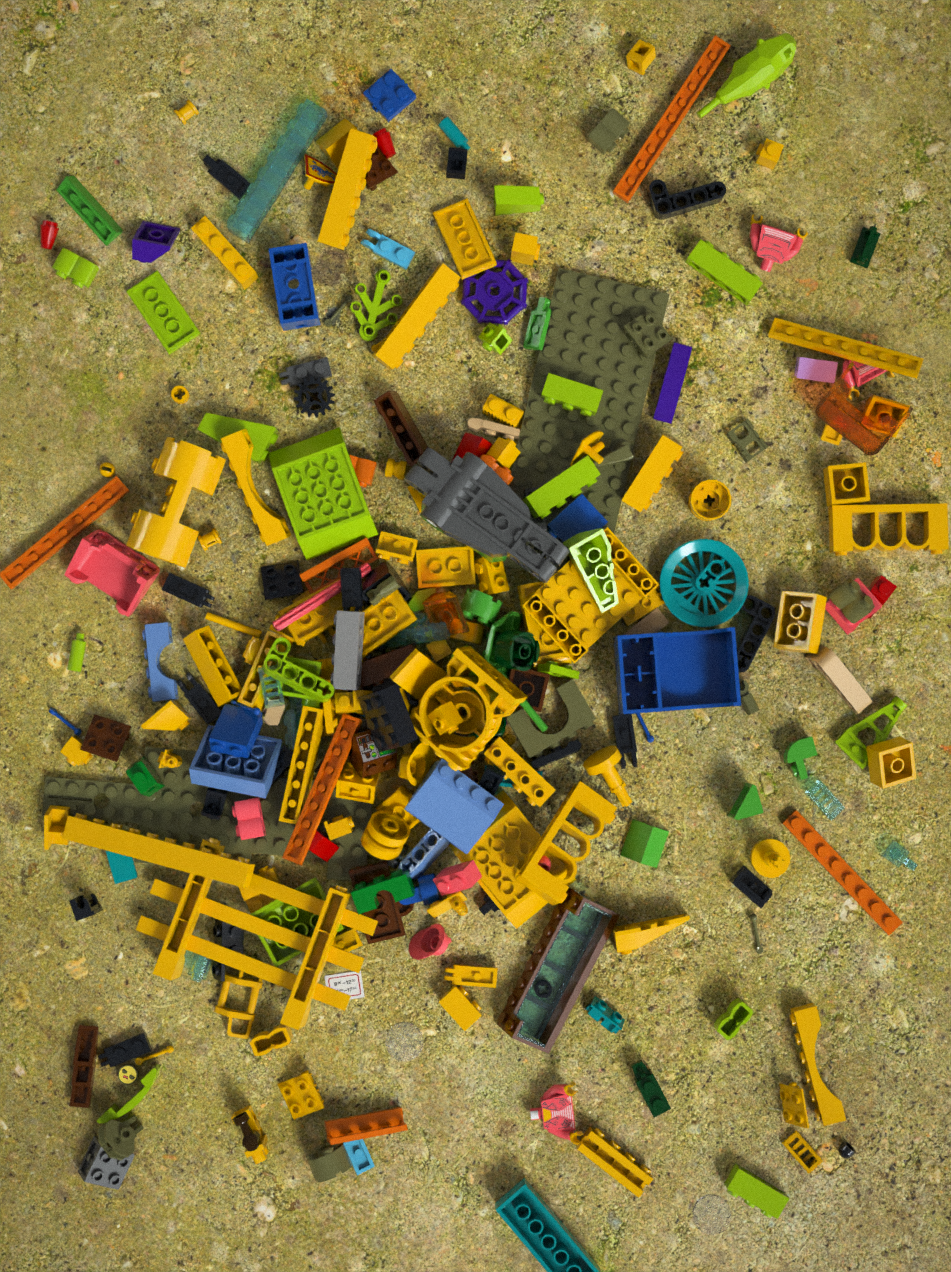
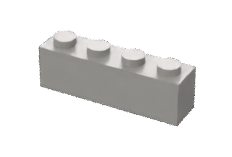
[331,611,365,690]

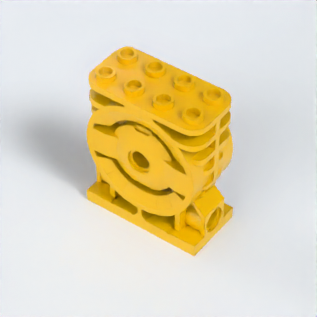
[410,646,528,771]

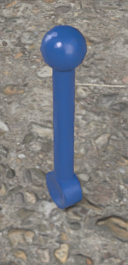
[231,700,260,715]
[48,707,82,736]
[636,713,654,743]

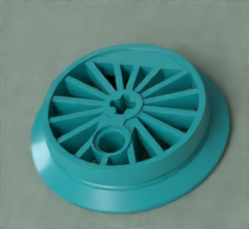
[660,539,749,627]

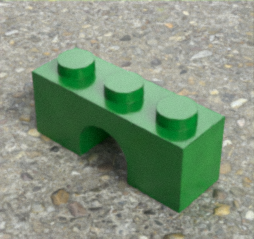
[351,869,416,915]

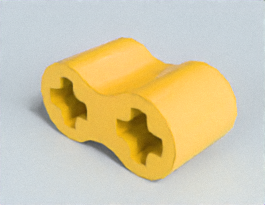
[446,618,485,645]

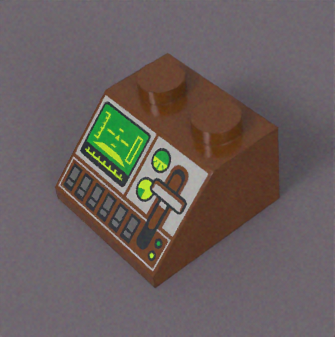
[351,730,398,778]

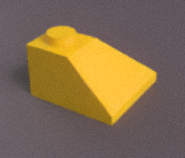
[141,700,192,731]

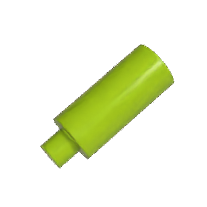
[67,633,86,672]

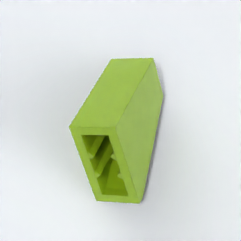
[493,185,544,216]

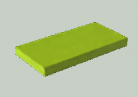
[126,270,201,355]

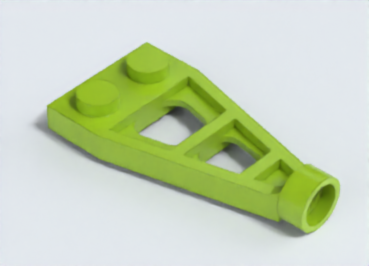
[834,696,907,770]

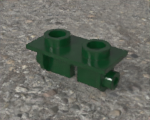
[850,226,881,268]

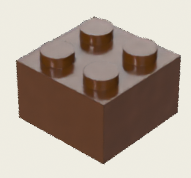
[509,667,550,712]

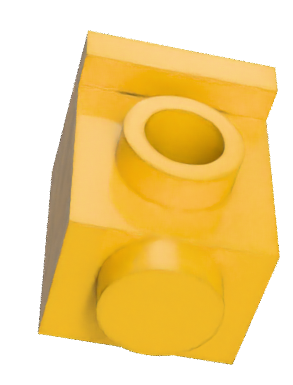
[626,39,656,75]
[323,815,355,840]

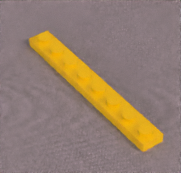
[768,318,924,379]

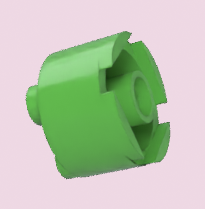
[458,588,503,628]

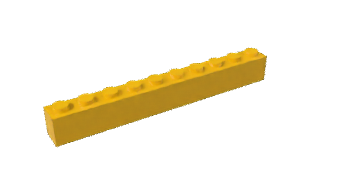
[62,813,255,888]

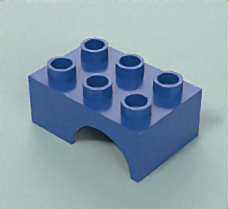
[613,627,741,714]

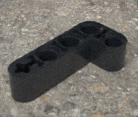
[647,179,726,220]
[737,595,776,673]

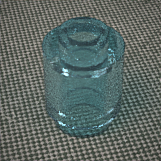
[187,954,212,982]

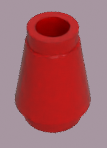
[373,128,396,159]
[40,220,59,250]

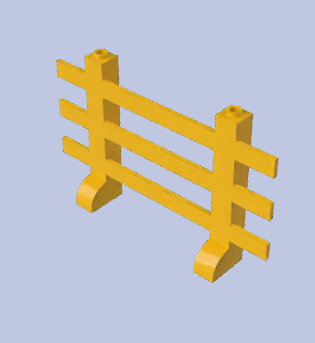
[136,837,378,1030]

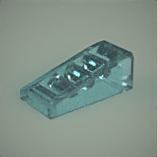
[258,665,285,709]
[805,780,845,821]

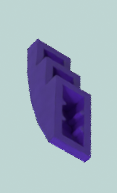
[653,342,692,424]

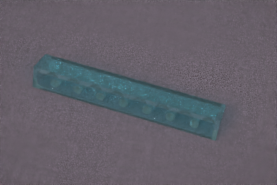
[227,99,328,244]

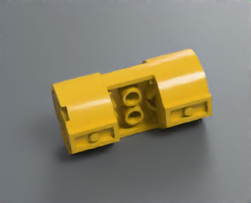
[126,437,226,568]

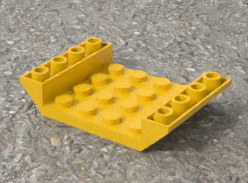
[522,527,659,664]
[449,790,576,928]

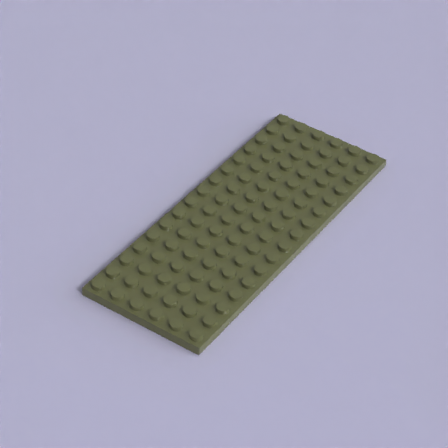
[503,268,669,576]

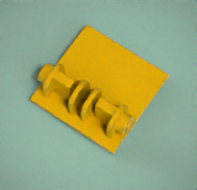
[427,891,468,918]
[277,1070,325,1119]
[779,1082,809,1129]

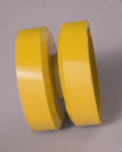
[361,811,410,860]

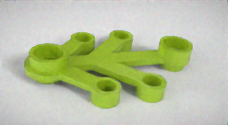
[349,269,403,341]

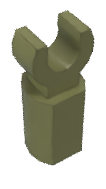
[366,575,401,606]
[740,681,760,715]

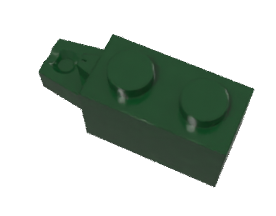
[631,1060,671,1118]

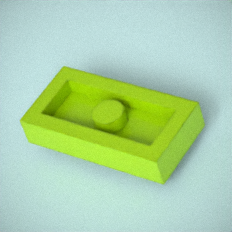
[537,661,580,679]

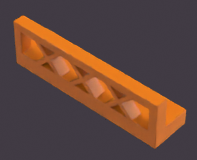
[300,538,378,594]
[324,1107,408,1145]

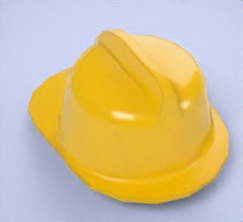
[398,742,434,786]

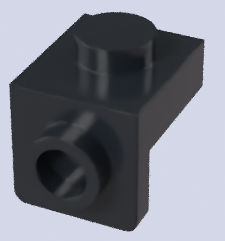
[446,147,468,180]
[201,787,228,820]

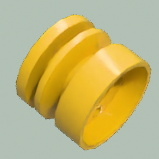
[688,480,731,521]

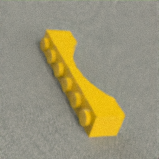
[221,429,291,546]
[789,1003,846,1126]

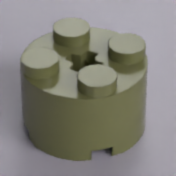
[306,1143,352,1182]

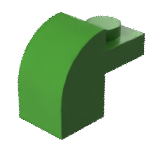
[784,736,818,780]

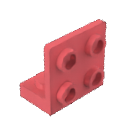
[825,578,882,635]

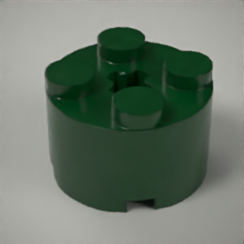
[495,630,540,671]

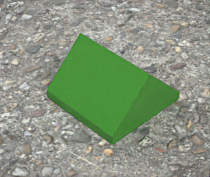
[728,783,764,820]
[620,819,669,868]

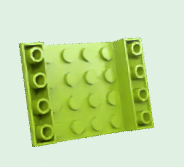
[269,427,379,561]

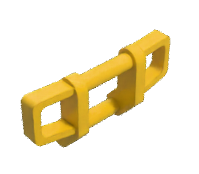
[214,971,263,1039]

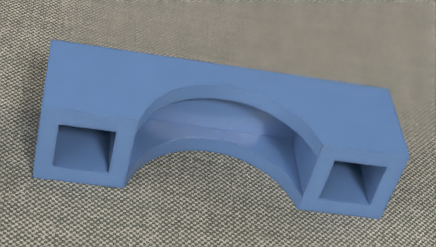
[142,622,179,702]

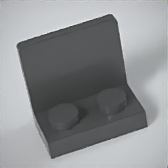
[78,1136,135,1190]

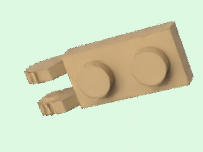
[467,418,520,441]

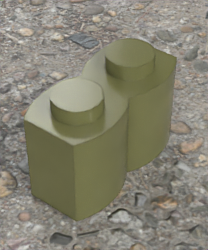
[587,108,630,155]
[828,578,875,624]

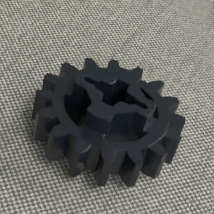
[294,376,335,418]

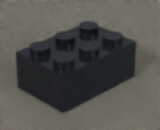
[358,684,418,752]

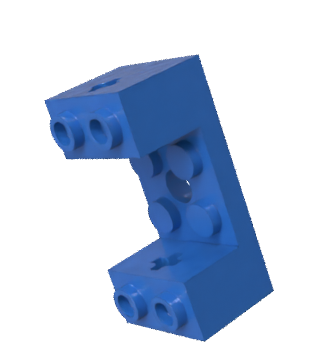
[269,243,321,331]

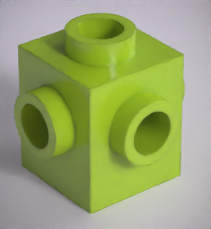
[478,323,513,355]

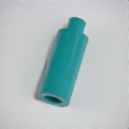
[438,117,470,150]

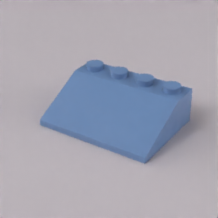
[189,725,282,799]
[404,759,504,854]

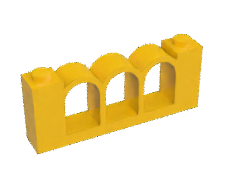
[828,503,949,556]
[515,781,617,906]

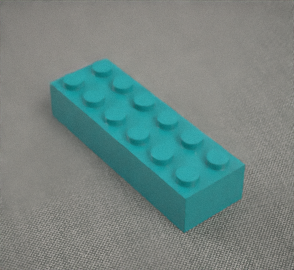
[495,1178,601,1272]

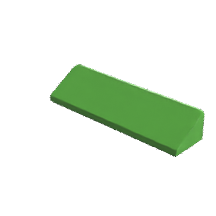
[56,176,123,246]

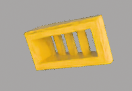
[782,1130,823,1174]

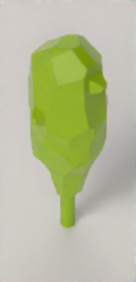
[696,33,796,119]

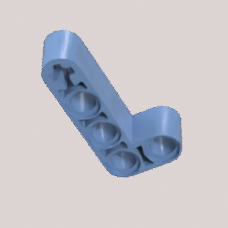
[398,829,450,880]

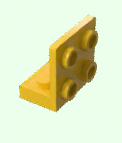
[335,756,380,804]

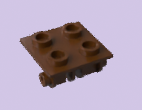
[365,147,398,191]
[80,714,131,762]

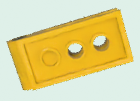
[517,581,571,671]

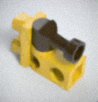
[231,1105,269,1164]

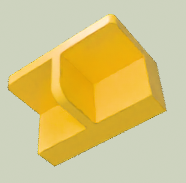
[44,805,70,850]

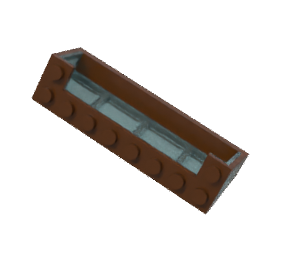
[497,887,620,1054]

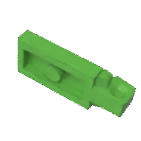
[523,297,551,351]

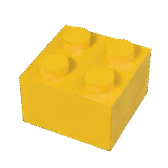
[823,462,870,507]
[866,736,916,789]

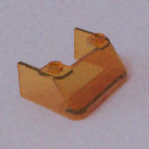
[815,361,913,456]

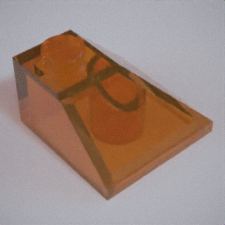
[423,591,470,638]

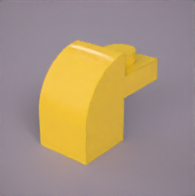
[335,690,373,715]

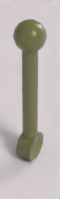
[324,295,353,327]
[750,914,763,954]

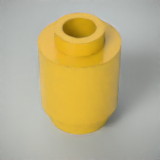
[242,636,263,665]

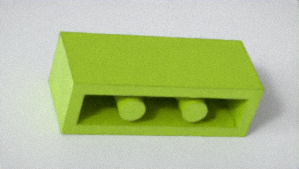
[541,373,603,417]
[724,1164,789,1219]

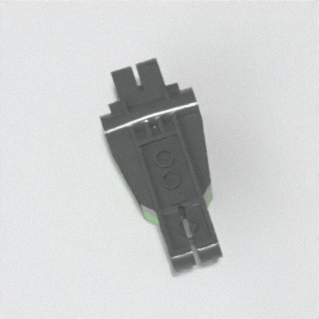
[404,447,570,583]

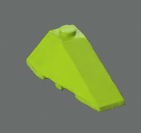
[562,528,619,613]

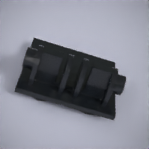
[261,560,304,601]

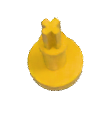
[583,746,633,807]
[750,838,790,878]

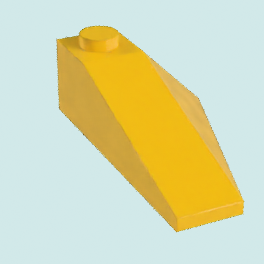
[612,913,690,955]

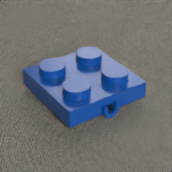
[363,69,416,122]

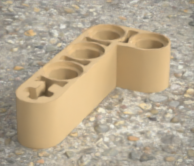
[805,644,872,715]

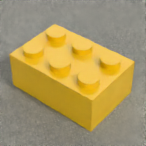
[773,591,827,654]

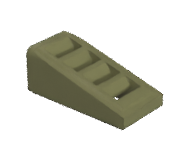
[593,444,634,468]

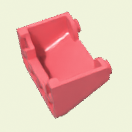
[64,530,160,617]

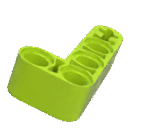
[262,637,334,703]

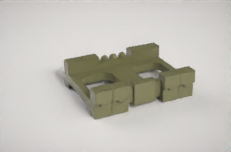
[726,418,768,463]

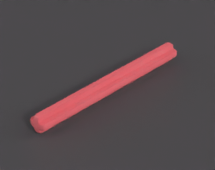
[272,563,372,631]

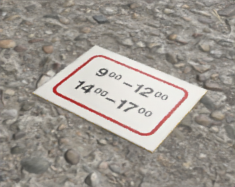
[325,970,365,999]

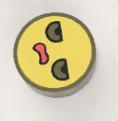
[118,1064,139,1085]

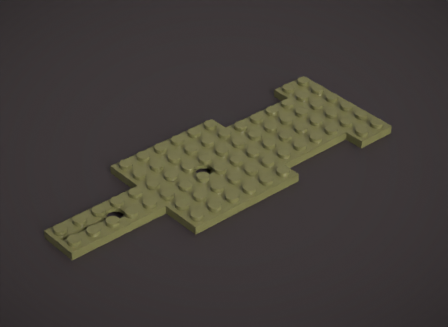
[42,746,372,881]

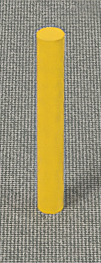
[205,612,262,638]

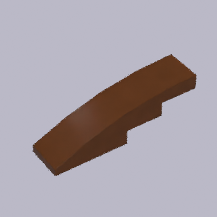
[69,1025,99,1108]

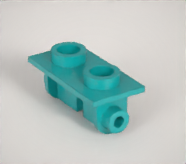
[585,996,625,1034]

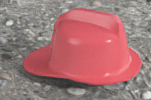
[408,924,452,960]

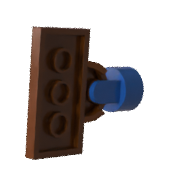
[349,860,443,944]

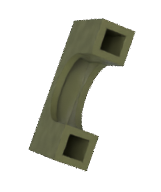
[506,679,596,758]

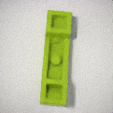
[97,1064,161,1124]

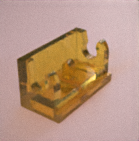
[376,774,416,801]

